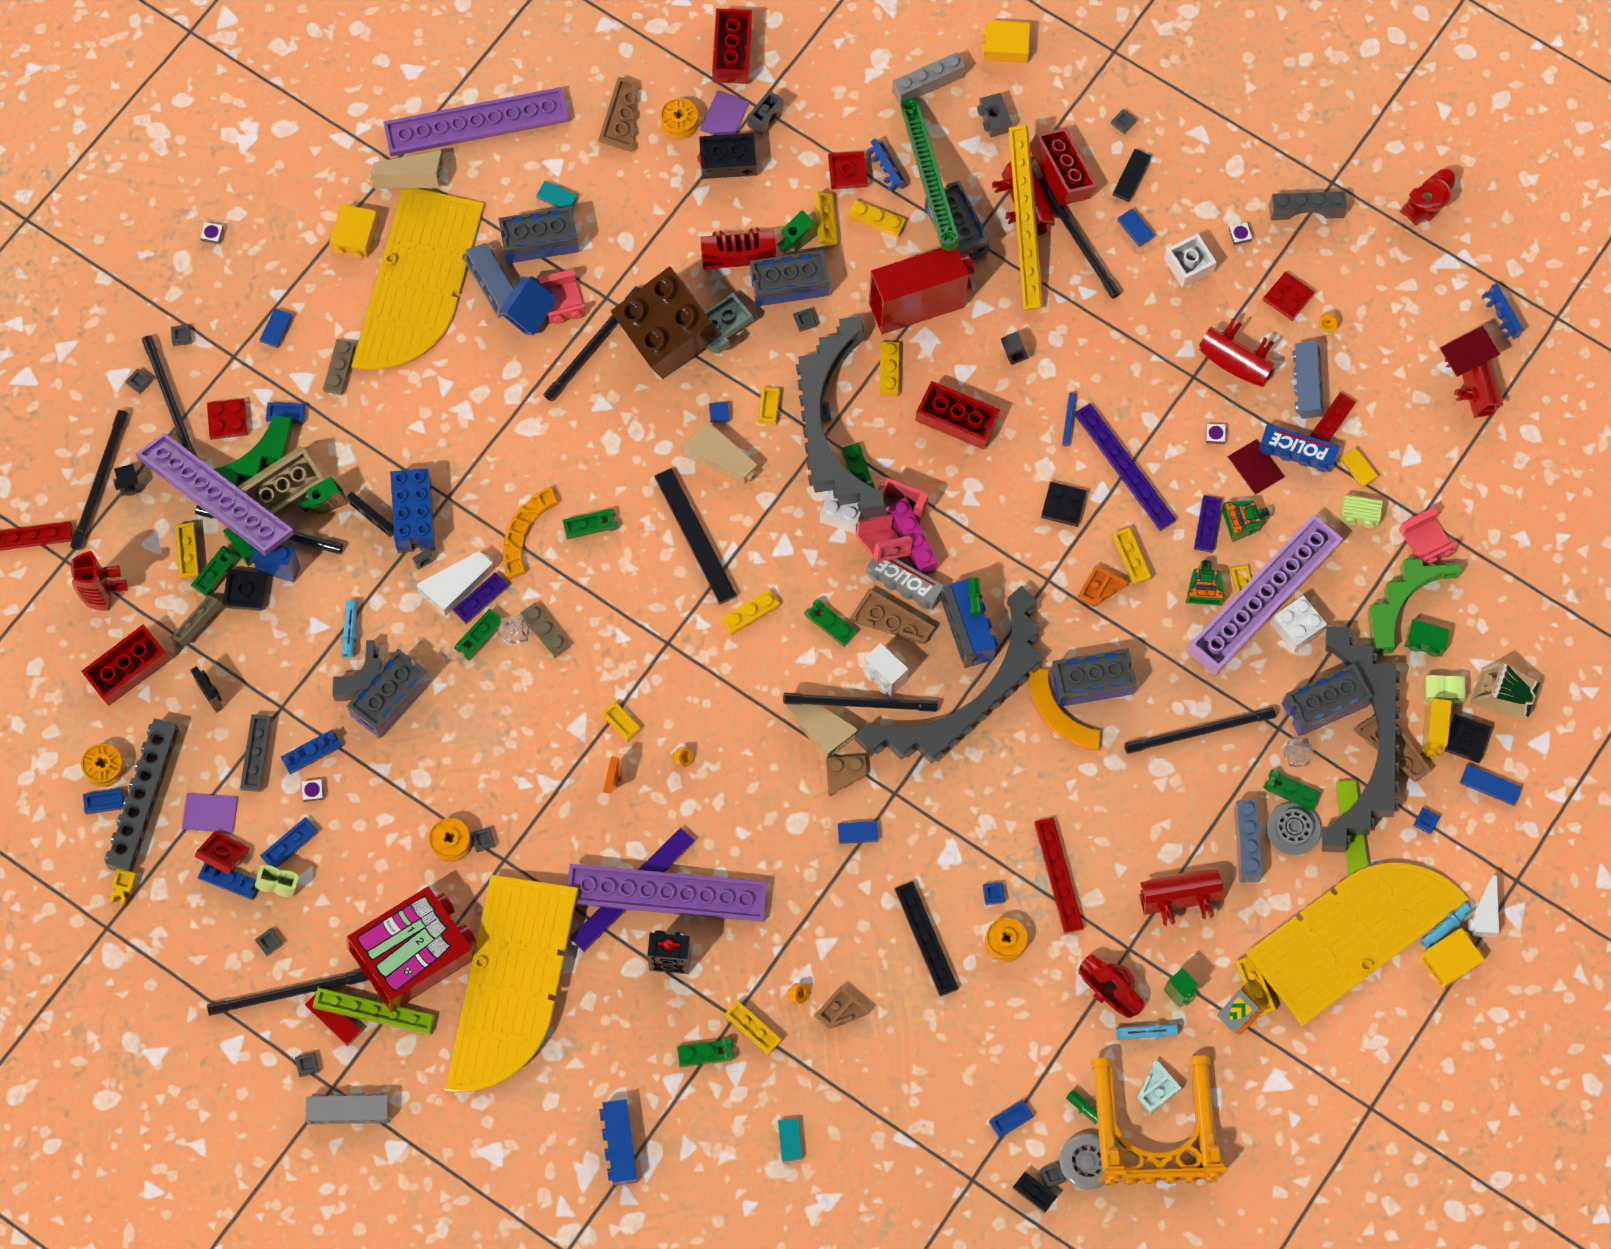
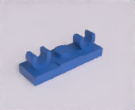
[866,138,908,191]
[1481,284,1523,339]
[281,729,342,775]
[197,863,258,900]

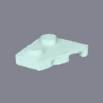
[1137,1059,1182,1115]

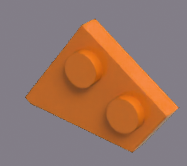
[1077,565,1128,607]
[603,756,623,794]

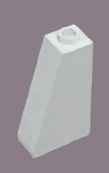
[417,551,494,617]

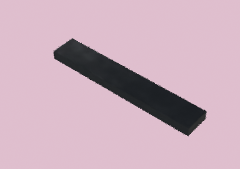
[895,881,958,997]

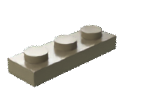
[323,339,356,395]
[170,595,223,647]
[520,602,570,658]

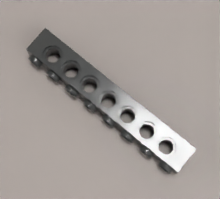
[105,718,179,873]

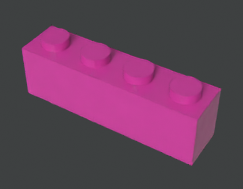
[888,498,937,575]

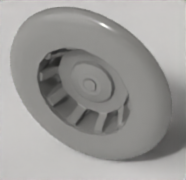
[1266,802,1321,855]
[1059,1133,1105,1190]

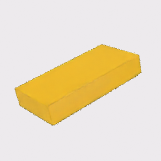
[758,387,780,425]
[1340,447,1378,488]
[601,701,642,742]

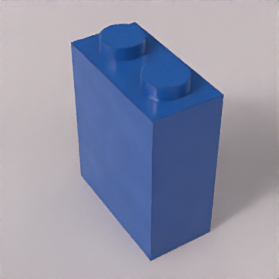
[499,276,557,335]
[251,545,300,582]

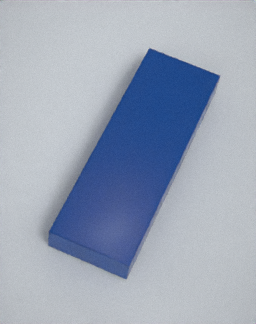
[1459,764,1522,806]
[260,817,319,868]

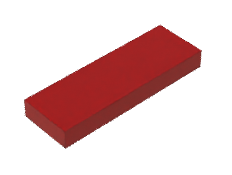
[1310,392,1356,442]
[305,994,362,1046]

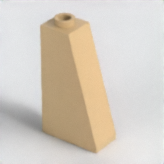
[369,150,444,189]
[682,422,758,484]
[783,691,858,758]

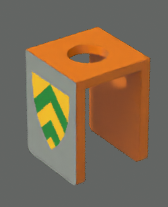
[1217,990,1264,1035]

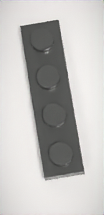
[240,714,272,792]

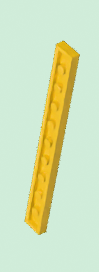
[1008,125,1043,310]

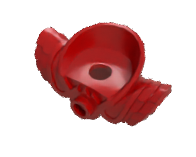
[1399,168,1455,225]
[1078,954,1145,1018]

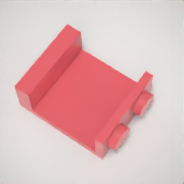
[538,268,585,324]
[877,477,929,524]
[1399,507,1458,566]
[856,514,913,562]

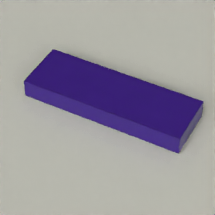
[1194,495,1222,553]
[453,572,508,624]

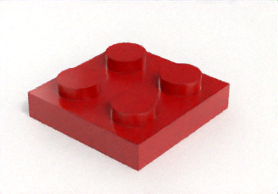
[828,151,868,190]
[1263,271,1315,321]
[207,398,248,440]
[195,830,249,875]

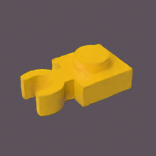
[110,869,137,906]

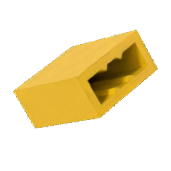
[981,20,1030,63]
[329,204,378,258]
[1421,698,1452,758]
[1419,928,1485,990]

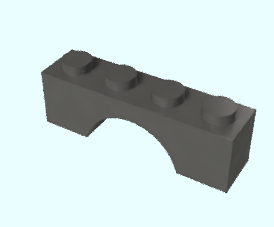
[1269,192,1347,220]

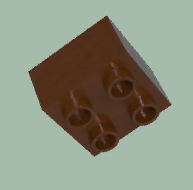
[611,266,722,379]

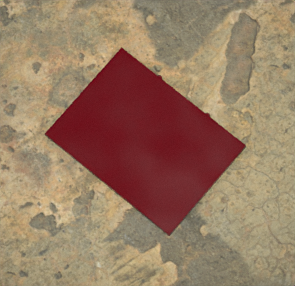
[1440,326,1500,377]
[1227,439,1285,495]

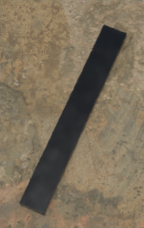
[654,468,737,605]

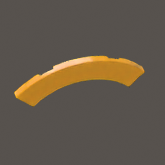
[503,486,559,580]
[1028,669,1100,751]

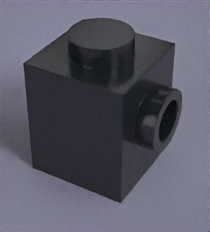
[1000,331,1028,365]
[113,464,141,496]

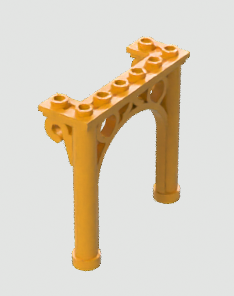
[1091,1056,1227,1186]

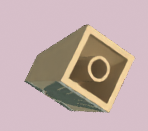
[1470,662,1540,720]

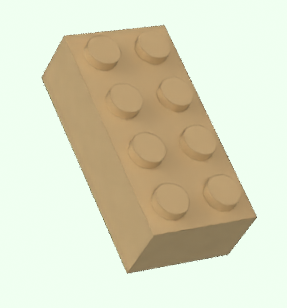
[237,446,324,514]

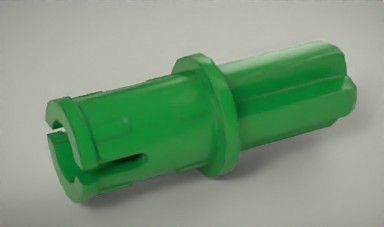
[967,577,983,616]
[1066,1090,1098,1124]

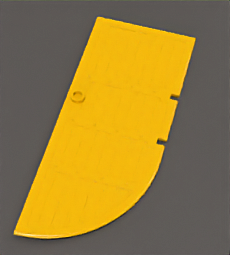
[351,188,484,370]
[1245,863,1469,1027]
[445,875,578,1092]

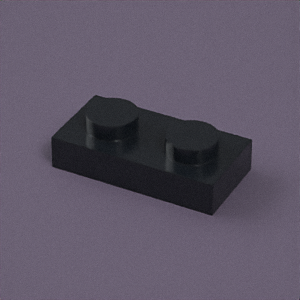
[1012,1171,1058,1214]

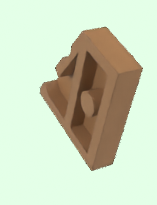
[826,756,866,796]
[814,986,870,1030]

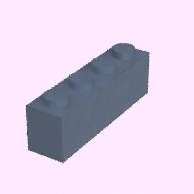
[464,243,513,318]
[1292,341,1324,419]
[1234,800,1262,883]

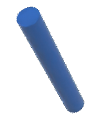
[1062,392,1076,446]

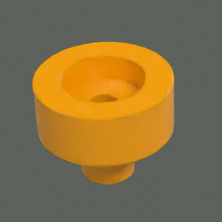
[1319,312,1338,332]
[672,747,693,767]
[787,983,808,1004]

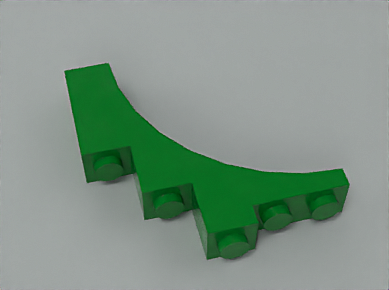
[214,415,294,487]

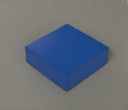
[709,402,729,423]
[1413,807,1440,835]
[982,882,1005,905]

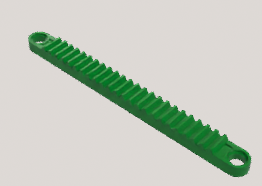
[901,98,959,250]

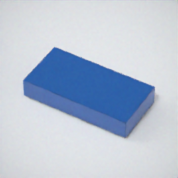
[1117,208,1155,247]
[260,308,293,348]
[266,402,306,424]
[83,788,124,815]
[838,821,878,844]
[989,1099,1034,1139]

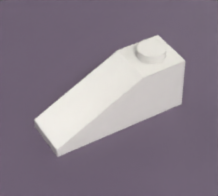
[1468,875,1499,938]

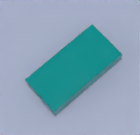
[536,181,577,208]
[778,1118,802,1162]

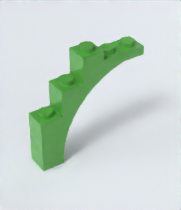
[1367,558,1462,654]

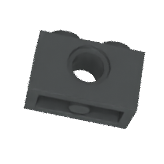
[747,90,784,135]
[977,93,1012,138]

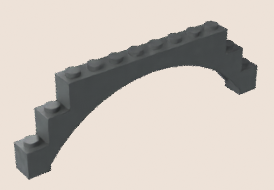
[796,316,886,518]
[855,585,1043,764]
[1322,627,1400,853]

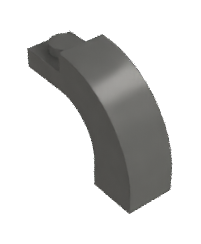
[332,640,383,701]

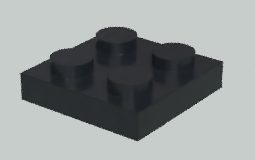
[1041,482,1087,527]
[222,570,267,611]
[190,666,223,713]
[1444,714,1491,763]

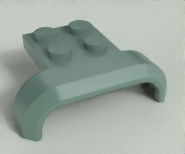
[705,293,754,354]

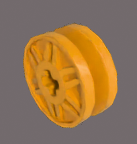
[660,98,698,139]
[81,743,125,788]
[429,818,472,862]
[985,918,1027,962]

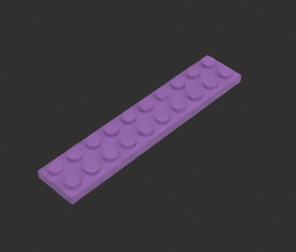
[383,87,569,157]
[136,433,294,556]
[568,864,767,922]

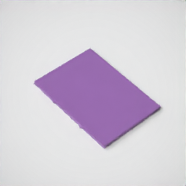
[700,91,749,135]
[182,793,238,833]

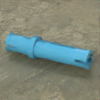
[341,600,358,658]
[1420,903,1472,949]
[1116,1023,1178,1040]

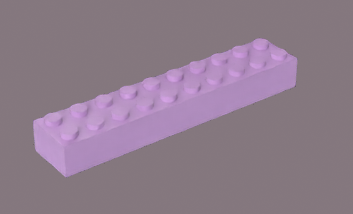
[1187,514,1343,676]

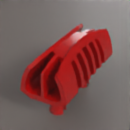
[992,161,1054,236]
[700,228,776,270]
[1199,318,1275,387]
[1445,358,1503,418]
[71,551,128,611]
[1139,870,1223,926]

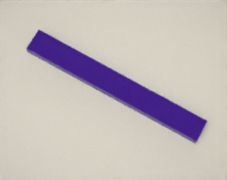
[1074,403,1176,531]
[570,827,695,952]

